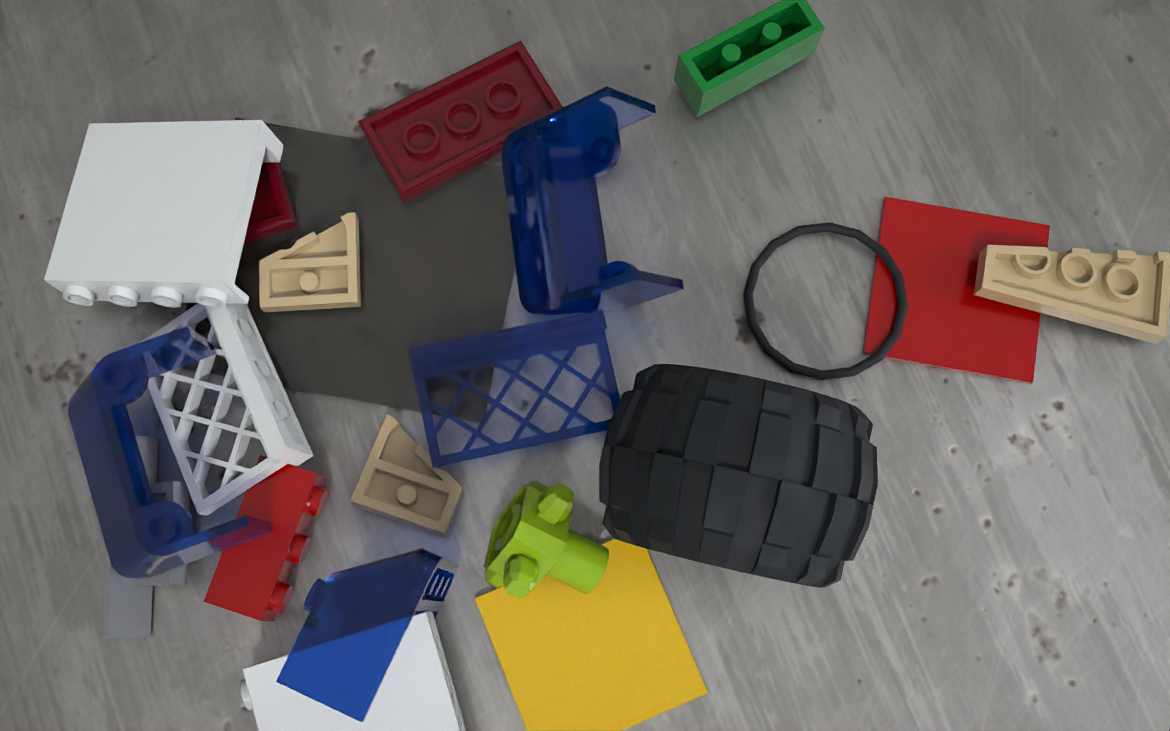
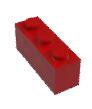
[203,455,328,621]

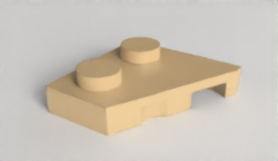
[259,212,361,312]

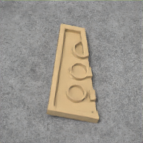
[974,245,1170,344]

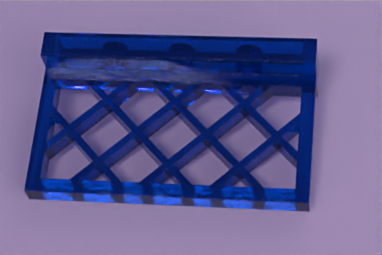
[408,309,620,468]

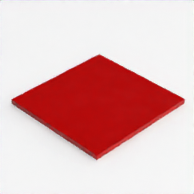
[862,197,1050,384]

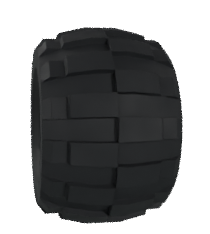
[599,364,878,588]

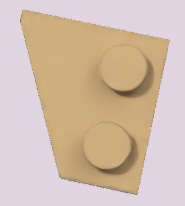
[350,415,463,538]

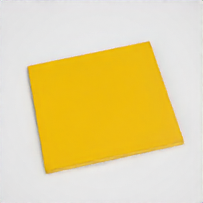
[474,539,708,731]

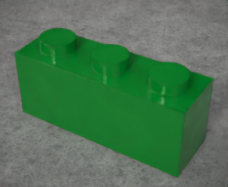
[674,0,825,117]

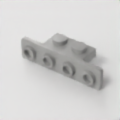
[101,433,190,639]

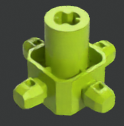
[484,481,609,598]

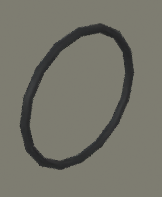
[743,222,908,380]

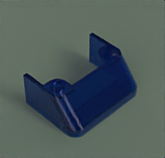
[501,86,684,316]
[68,326,273,579]
[276,548,459,722]

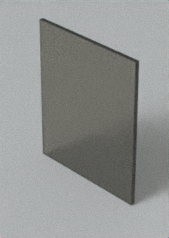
[181,117,535,425]

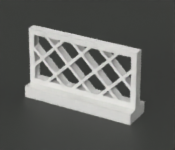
[132,303,314,516]

